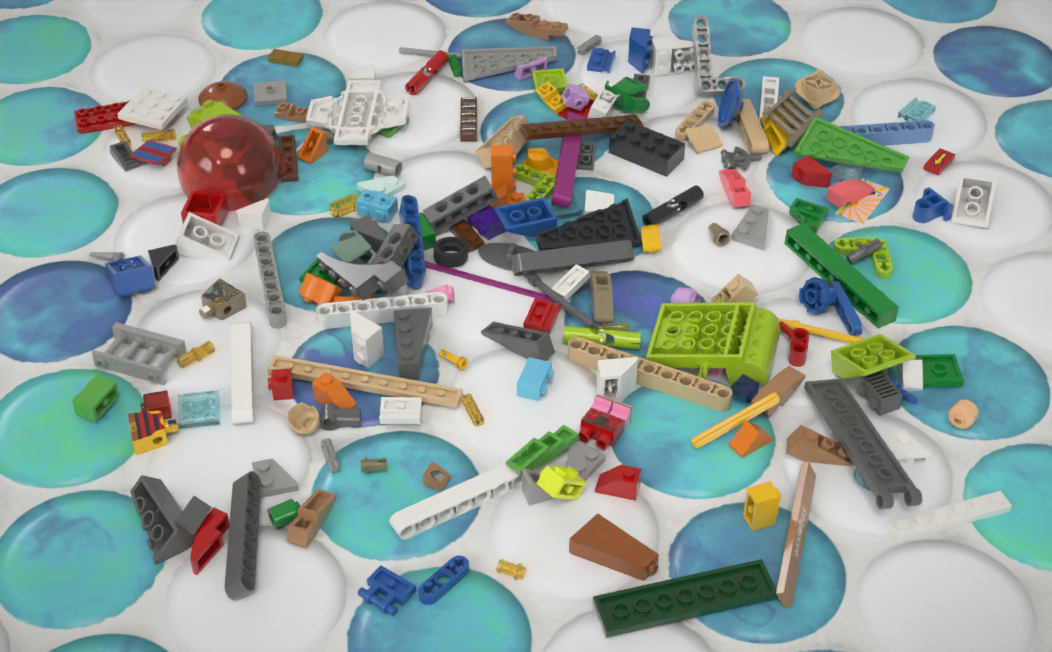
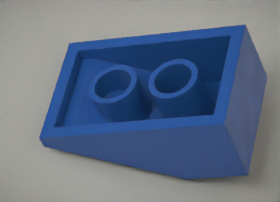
[494,197,557,238]
[105,255,156,297]

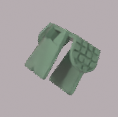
[331,230,376,265]

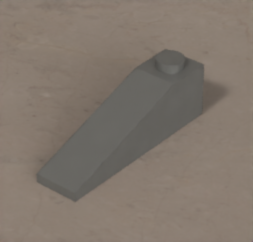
[481,321,555,361]

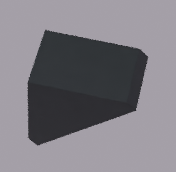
[148,244,179,281]

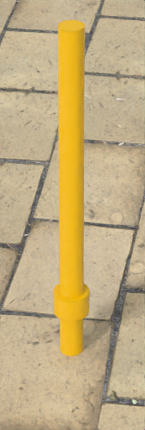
[778,318,865,343]

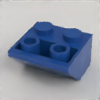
[628,27,653,74]

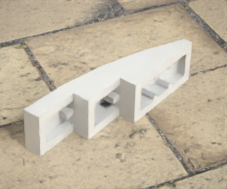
[759,76,779,123]

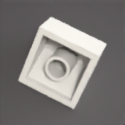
[350,311,384,368]

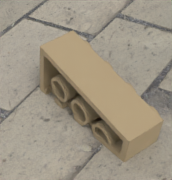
[476,115,529,169]

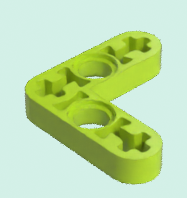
[513,164,556,201]
[833,238,893,279]

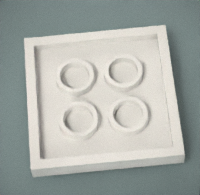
[118,87,188,130]

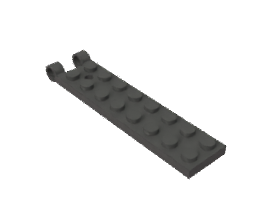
[804,379,922,510]

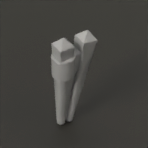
[89,252,125,261]

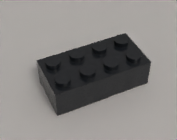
[609,120,685,177]

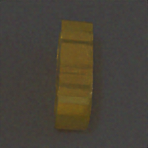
[329,194,360,217]

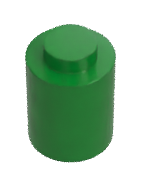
[267,499,300,529]

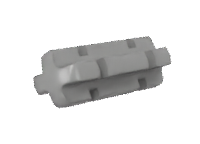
[577,35,601,55]
[320,438,340,473]

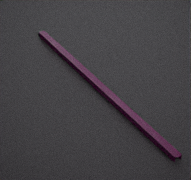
[425,261,556,304]

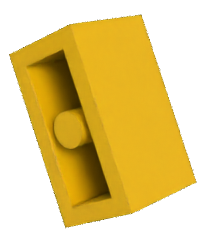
[743,481,781,531]

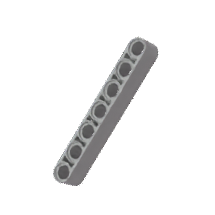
[254,231,287,329]

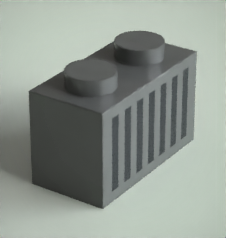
[858,370,903,416]

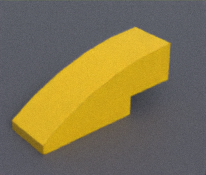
[759,112,788,156]

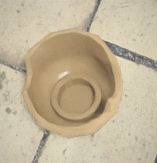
[287,403,321,435]

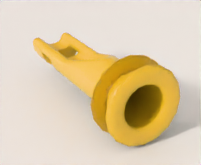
[438,348,468,370]

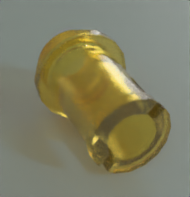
[496,559,526,580]

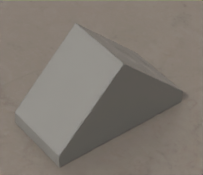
[522,468,555,506]

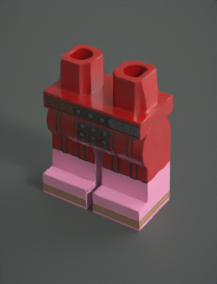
[579,394,633,450]

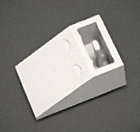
[650,37,703,76]

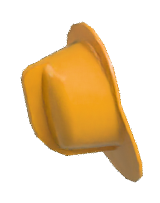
[523,148,558,176]

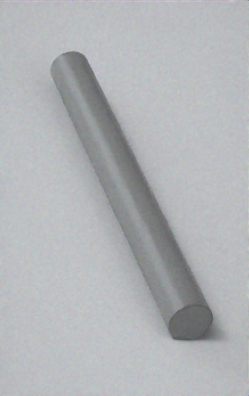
[399,47,462,60]

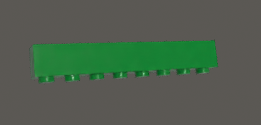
[784,223,899,329]

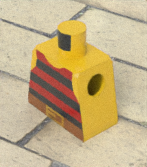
[128,411,178,455]

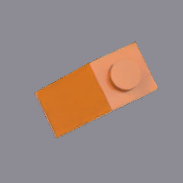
[312,372,357,409]

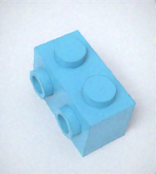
[356,189,398,223]

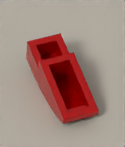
[190,507,229,575]

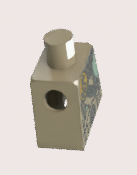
[199,278,247,320]

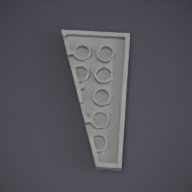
[462,46,557,82]

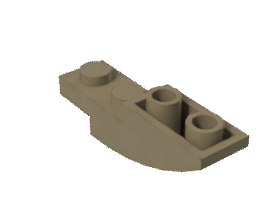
[589,270,614,323]

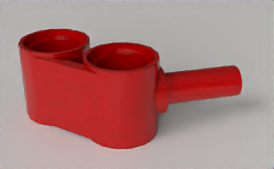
[779,321,809,367]

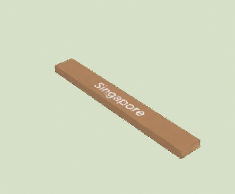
[776,461,816,608]

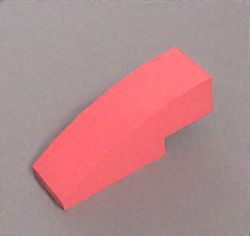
[719,169,751,207]
[827,179,875,208]

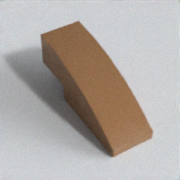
[751,366,806,418]
[287,489,337,547]

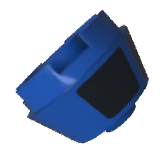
[799,277,837,314]

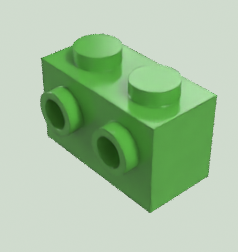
[72,375,120,422]

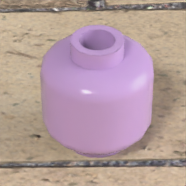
[671,288,700,303]

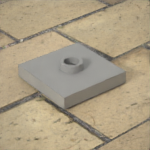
[253,80,288,107]

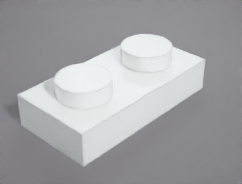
[551,264,591,301]

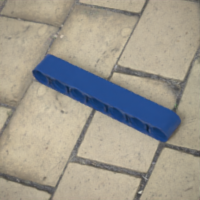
[399,195,426,289]

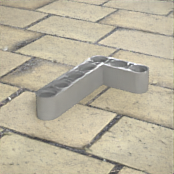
[692,15,746,97]

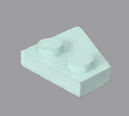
[357,175,405,196]

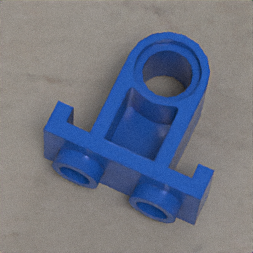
[912,187,954,223]

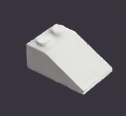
[951,174,997,228]
[174,212,239,261]

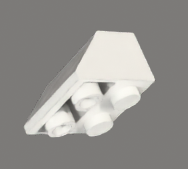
[596,357,638,404]

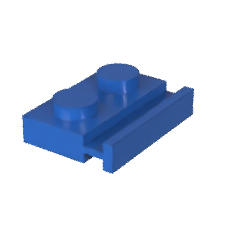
[587,48,616,73]

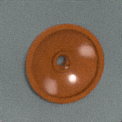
[198,81,248,110]

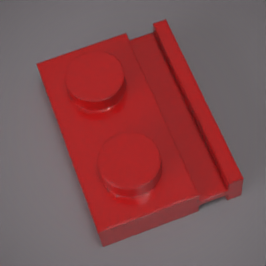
[523,298,561,334]

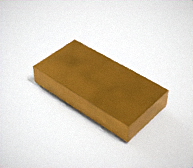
[268,49,304,67]

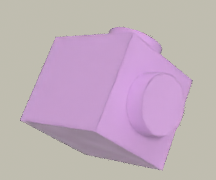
[561,83,590,111]

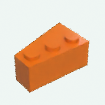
[491,145,516,193]

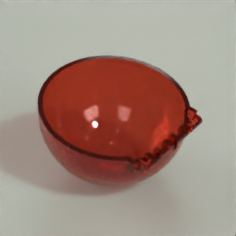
[177,114,291,211]

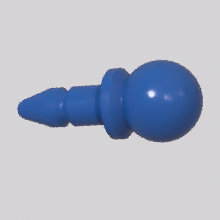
[889,378,918,403]

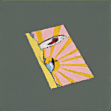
[835,179,890,224]

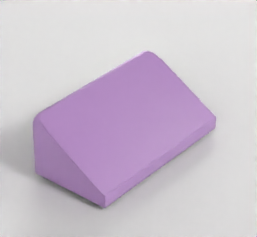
[514,58,547,81]

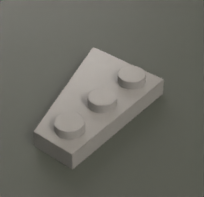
[731,204,769,251]

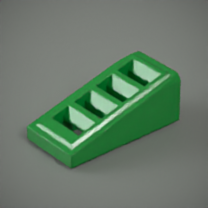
[419,212,436,250]

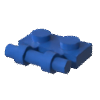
[357,565,416,616]

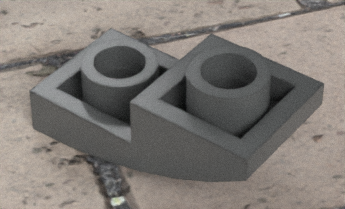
[630,73,650,97]
[576,142,597,170]

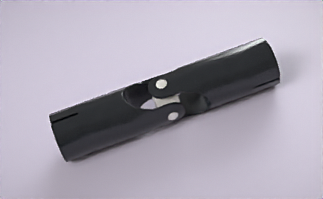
[642,185,704,226]

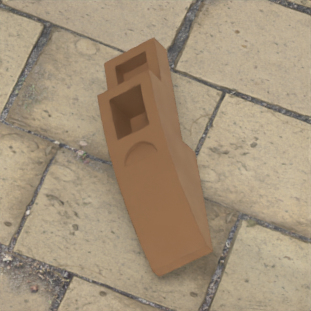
[506,13,568,41]

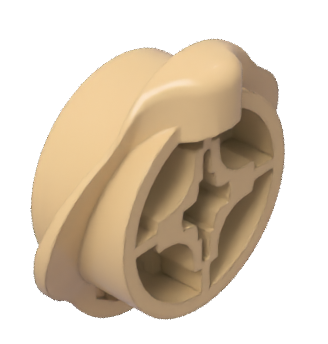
[795,69,840,110]

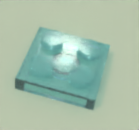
[178,390,220,429]

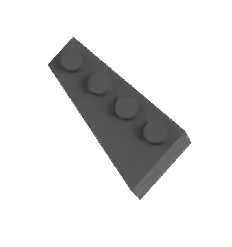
[394,308,433,380]

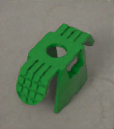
[605,77,650,114]

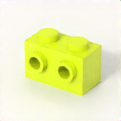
[536,465,587,500]

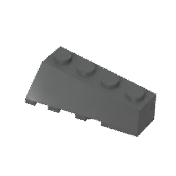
[130,475,197,564]

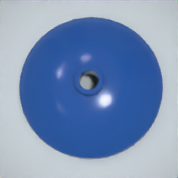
[718,78,744,127]

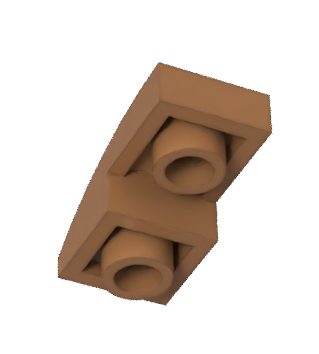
[274,103,309,122]

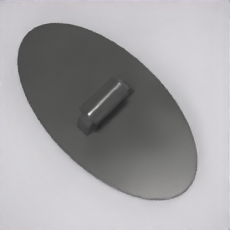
[478,243,534,271]

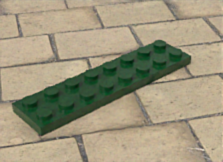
[593,559,778,638]

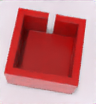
[181,191,229,226]

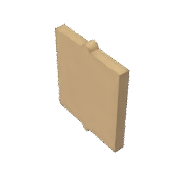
[685,123,723,154]

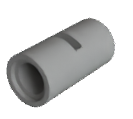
[364,153,402,178]

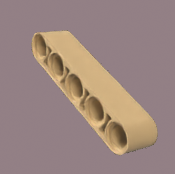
[735,99,769,154]

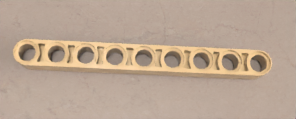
[568,337,733,412]

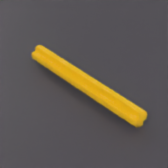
[691,392,780,449]

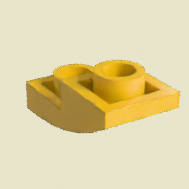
[535,82,568,114]
[641,224,662,253]

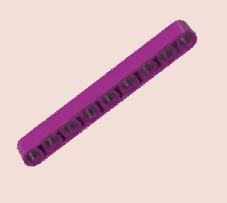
[551,112,585,209]

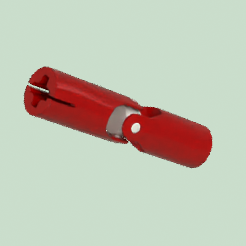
[405,50,449,95]

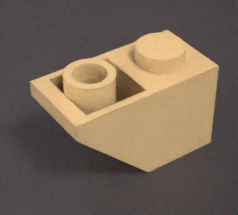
[712,274,759,303]

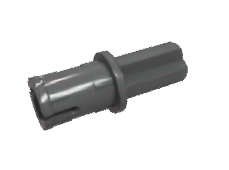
[846,238,882,265]

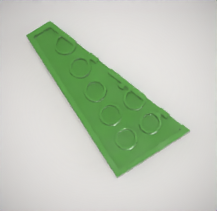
[794,117,909,173]

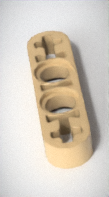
[675,101,715,141]

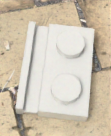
[379,397,422,424]

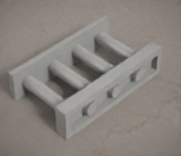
[92,322,187,385]

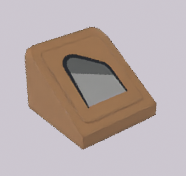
[423,462,451,492]

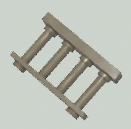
[760,87,824,148]

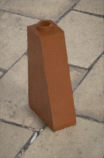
[569,513,659,581]

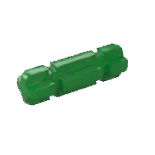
[449,54,462,77]

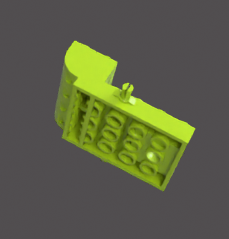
[646,298,781,385]

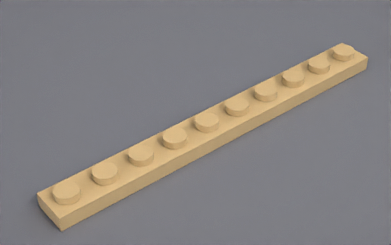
[267,355,463,408]

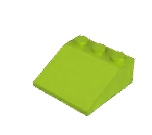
[831,334,916,379]

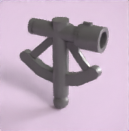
[720,147,762,170]

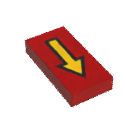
[923,148,955,176]

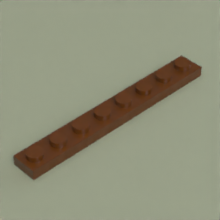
[519,115,644,141]

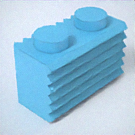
[517,357,554,401]

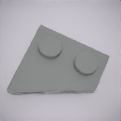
[566,440,606,481]
[252,458,299,498]

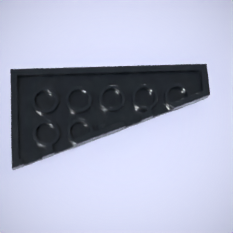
[535,198,642,251]

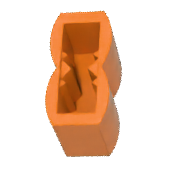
[298,273,343,307]

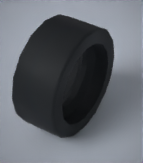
[433,237,468,268]

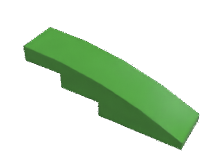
[506,425,579,474]

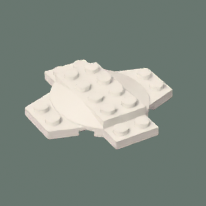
[306,80,410,145]

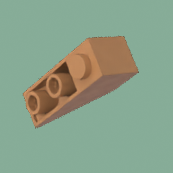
[786,425,853,466]

